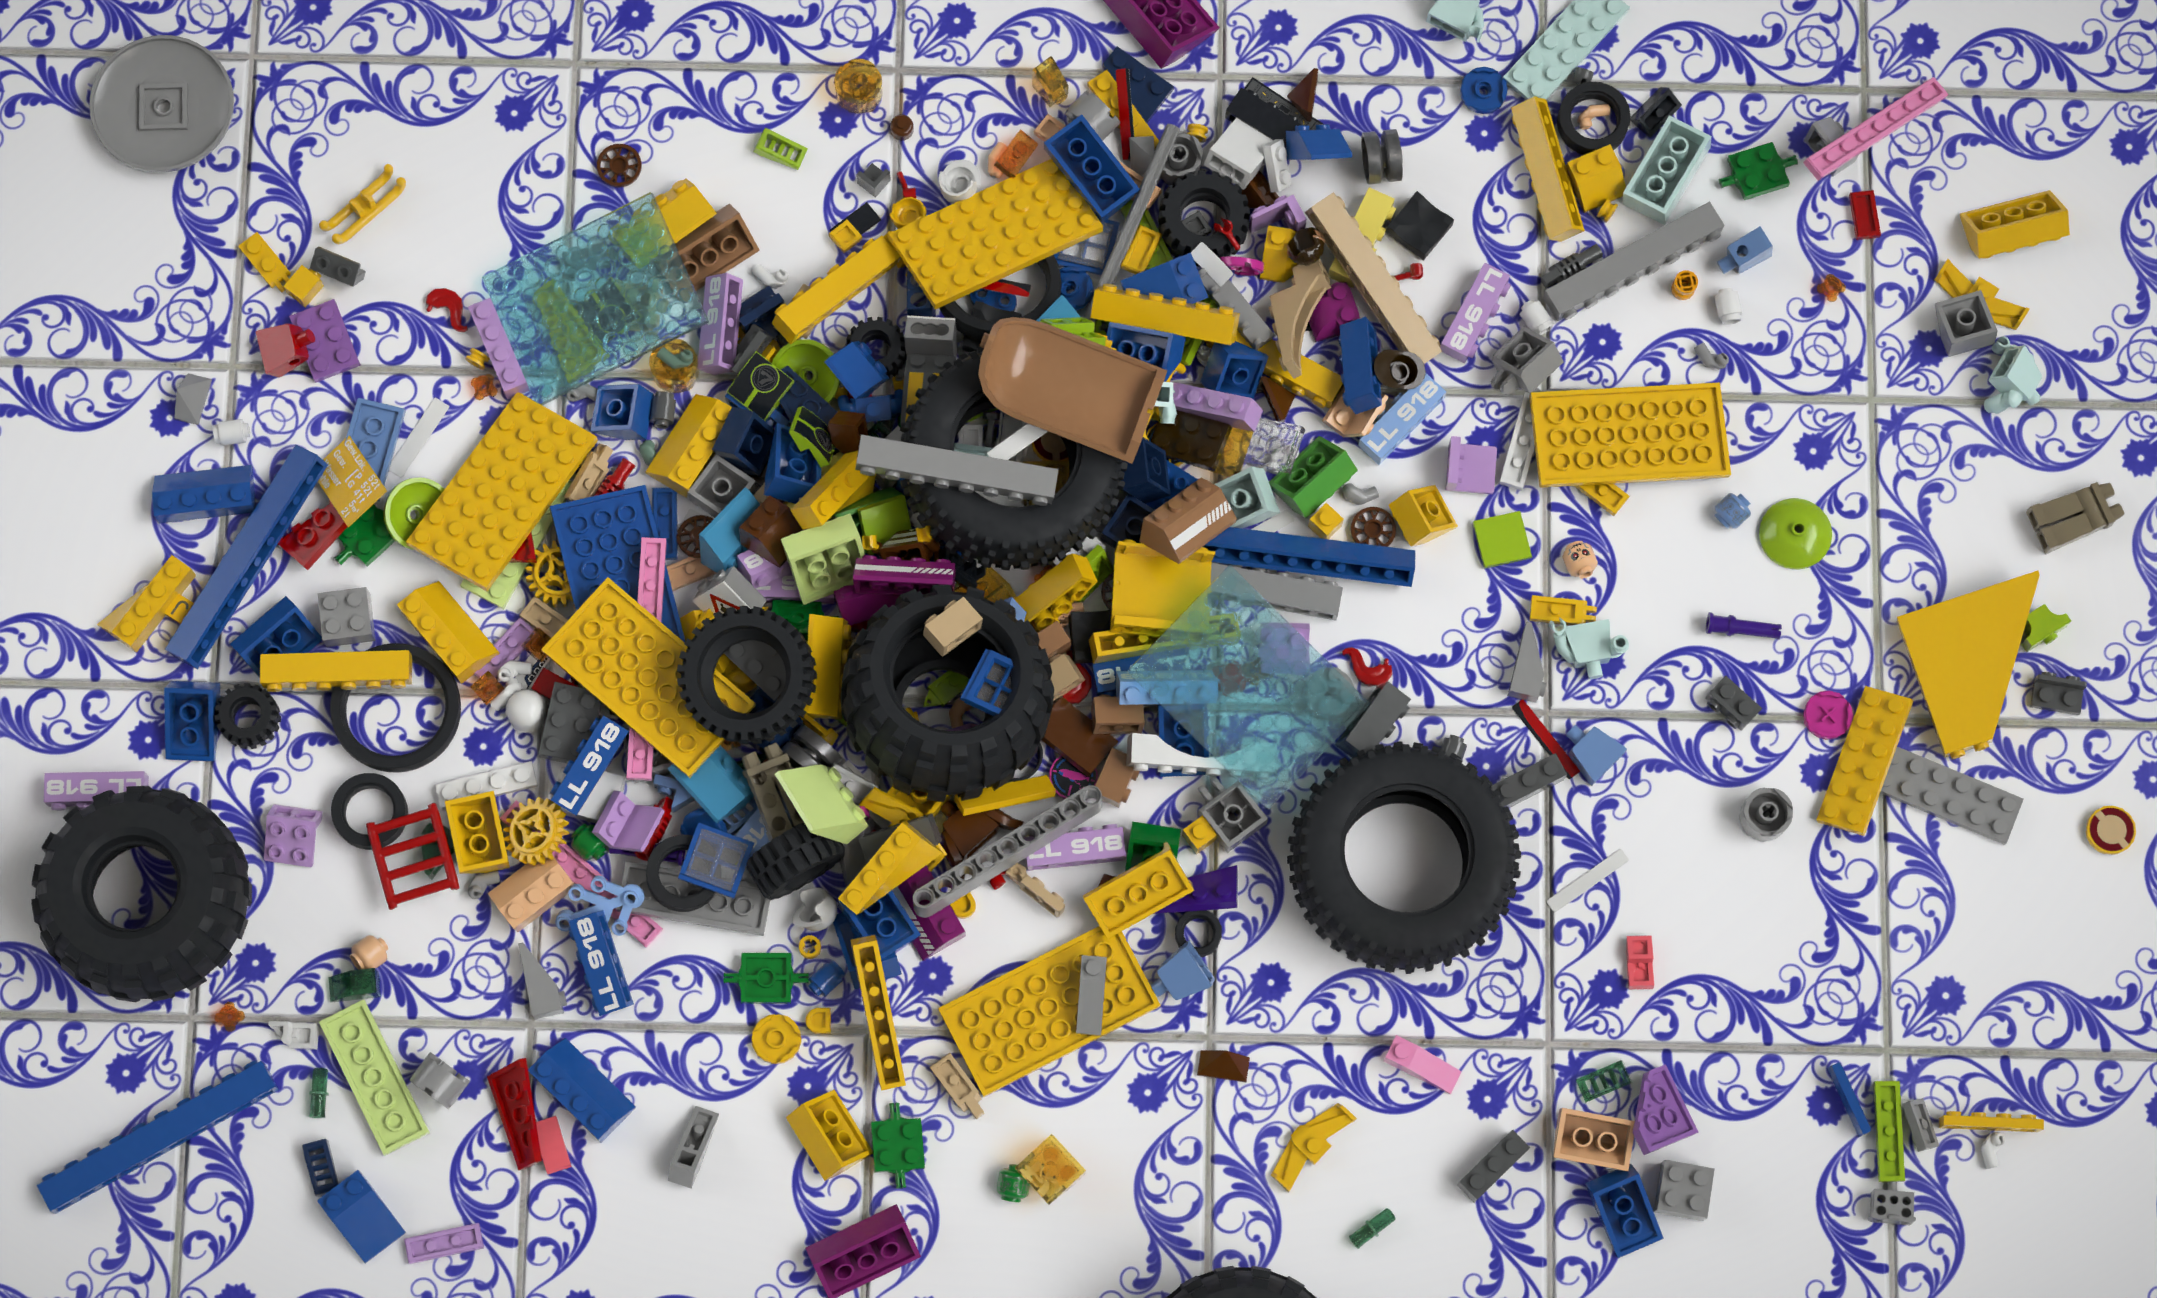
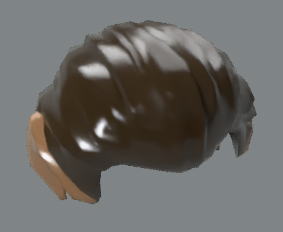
[1287,227,1326,266]

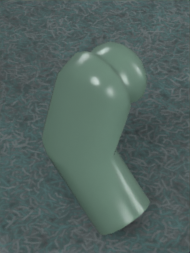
[656,347,693,369]
[639,440,657,466]

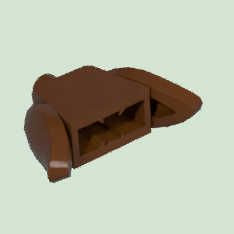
[940,800,1024,880]

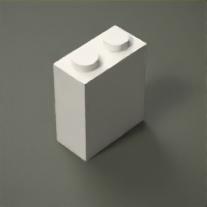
[1204,118,1273,190]
[551,761,626,824]

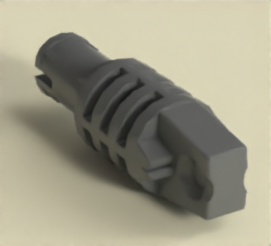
[1541,244,1603,289]

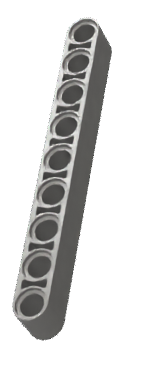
[913,785,1102,918]

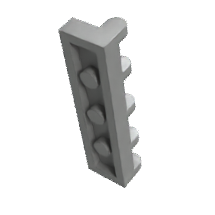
[1198,268,1275,350]

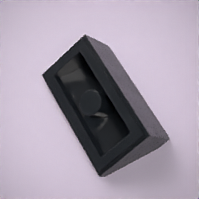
[1630,87,1682,138]

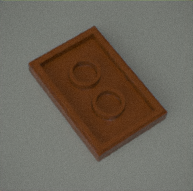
[1041,696,1119,777]

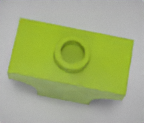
[2021,604,2071,652]

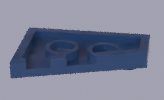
[1103,46,1174,123]
[780,366,837,426]

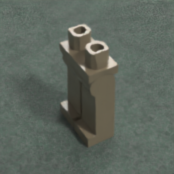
[2026,482,2125,555]
[742,743,804,841]

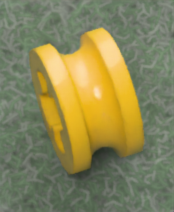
[1187,123,1208,143]
[1596,198,1618,223]
[465,348,490,370]
[799,935,821,959]

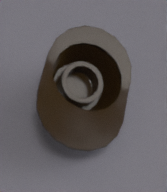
[1373,349,1426,390]

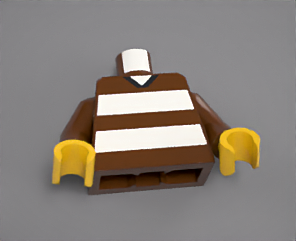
[862,526,940,562]

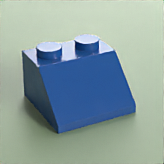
[1286,124,1352,160]
[824,341,889,399]
[1200,341,1269,399]
[590,384,654,440]

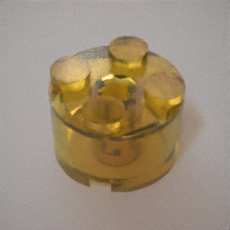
[834,59,883,113]
[649,338,700,393]

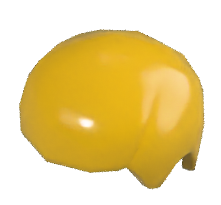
[889,197,927,229]

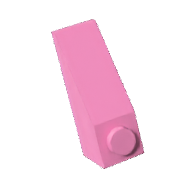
[1383,1035,1462,1094]

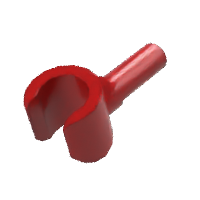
[897,171,916,198]
[1214,218,1241,250]
[1394,263,1423,281]
[989,868,1009,890]

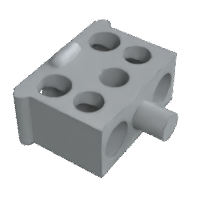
[1867,1182,1916,1226]

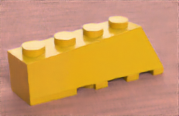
[791,451,876,530]
[1013,553,1098,633]
[97,555,196,653]
[838,821,943,915]

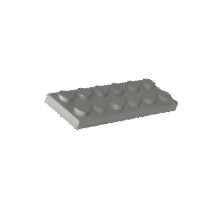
[1880,747,2024,845]
[617,861,770,936]

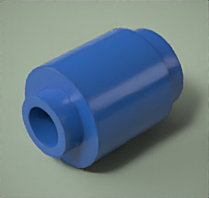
[808,960,846,997]

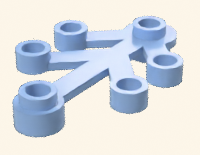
[555,875,645,936]

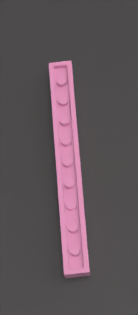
[626,537,667,781]

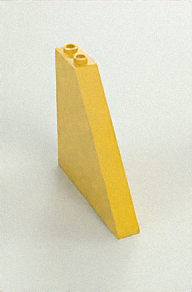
[1897,570,2040,759]

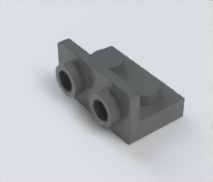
[309,247,366,287]
[732,324,774,374]
[2030,672,2087,715]
[1705,676,1762,731]

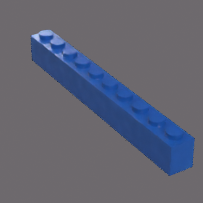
[165,445,328,670]
[1203,527,1415,587]
[37,1060,279,1214]

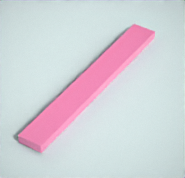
[1803,77,1949,181]
[500,800,663,948]

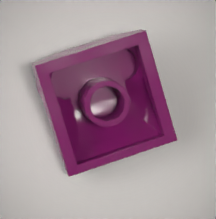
[1309,282,1360,342]

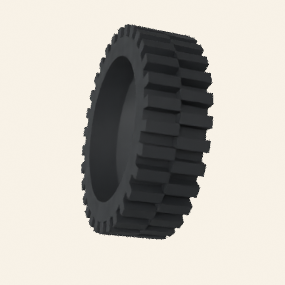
[677,606,817,744]

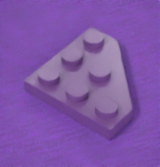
[1633,1064,1698,1155]

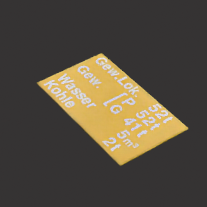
[318,436,387,527]

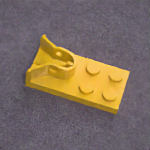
[1083,842,1194,939]

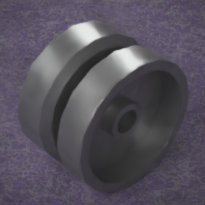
[1361,129,1403,185]
[781,725,843,768]

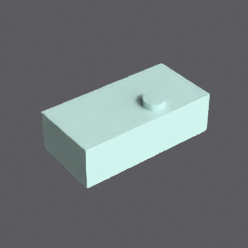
[1623,115,1712,225]

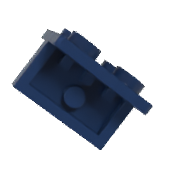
[739,286,784,340]

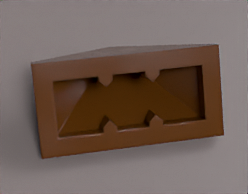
[1287,68,1319,122]
[1241,170,1279,208]
[1260,376,1295,427]
[1197,1050,1250,1083]

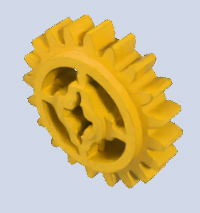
[525,540,574,608]
[503,797,569,866]

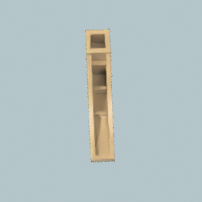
[1269,259,1331,379]

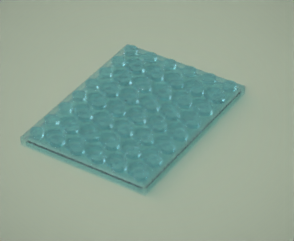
[482,192,709,405]
[1126,565,1370,810]

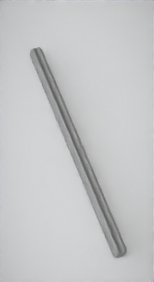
[1084,124,1180,324]

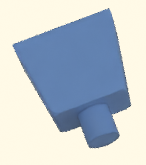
[1717,226,1773,274]
[1566,725,1627,786]
[1151,940,1215,1000]

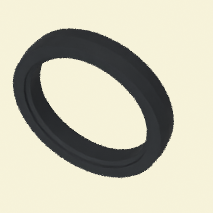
[939,255,1061,341]
[330,643,461,773]

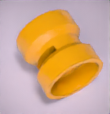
[1671,270,1698,300]

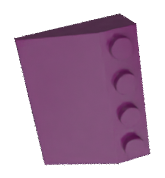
[1103,0,1220,69]

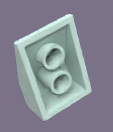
[1214,466,1280,529]

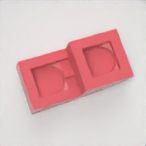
[1626,936,1654,990]
[536,1116,572,1175]

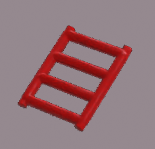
[366,803,460,910]

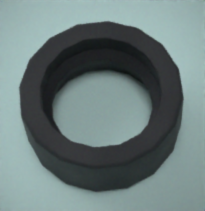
[1175,910,1222,957]

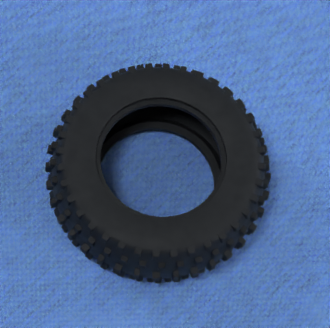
[899,347,1128,571]
[1287,741,1521,974]

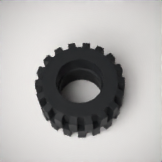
[845,317,906,381]
[214,683,281,749]

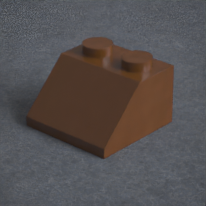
[739,495,803,568]

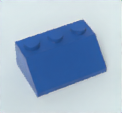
[1107,322,1186,382]
[230,596,322,678]

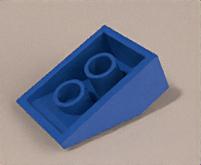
[1120,253,1209,304]
[764,423,821,504]
[164,681,220,761]
[1157,704,1209,777]
[838,890,921,960]
[833,913,902,990]
[1585,1164,1664,1258]
[317,1170,406,1264]

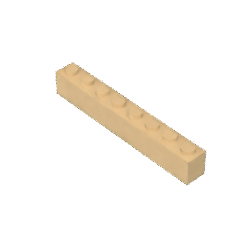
[1305,192,1442,364]

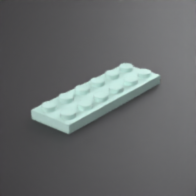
[1503,0,1630,100]

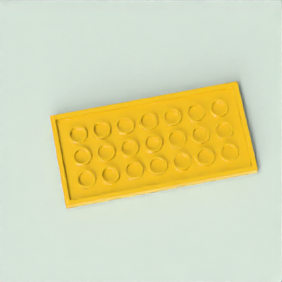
[888,159,1103,310]
[1529,382,1731,488]
[406,392,598,591]
[541,577,756,778]
[938,926,1161,1098]

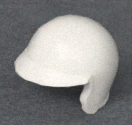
[939,159,980,204]
[505,690,548,733]
[792,887,837,931]

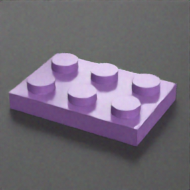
[289,299,361,383]

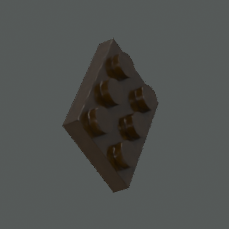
[1150,410,1232,471]

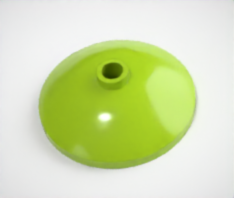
[772,339,840,403]
[384,477,444,550]
[1759,498,1832,570]

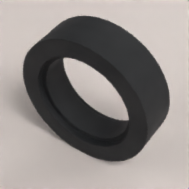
[1557,82,1631,155]
[331,773,408,850]
[646,834,721,912]

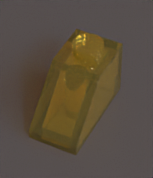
[1032,56,1069,107]

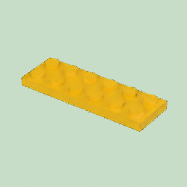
[1816,686,1913,836]

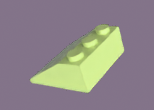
[781,514,865,605]
[775,764,869,844]

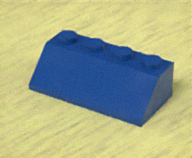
[1044,114,1140,223]
[152,465,256,524]
[528,1038,636,1143]

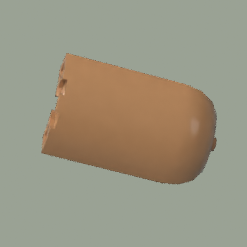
[978,317,1167,463]

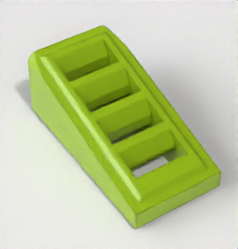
[753,127,808,170]

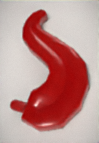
[426,288,468,332]
[1342,647,1393,686]
[1063,650,1091,704]

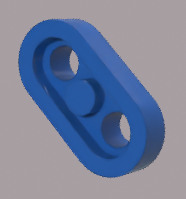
[970,289,1017,311]

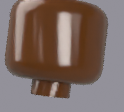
[890,114,914,141]

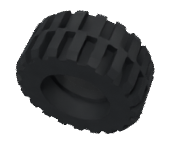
[1158,170,1250,266]
[747,823,845,900]

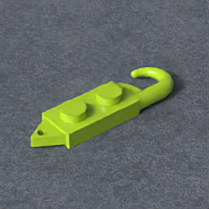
[923,671,970,707]

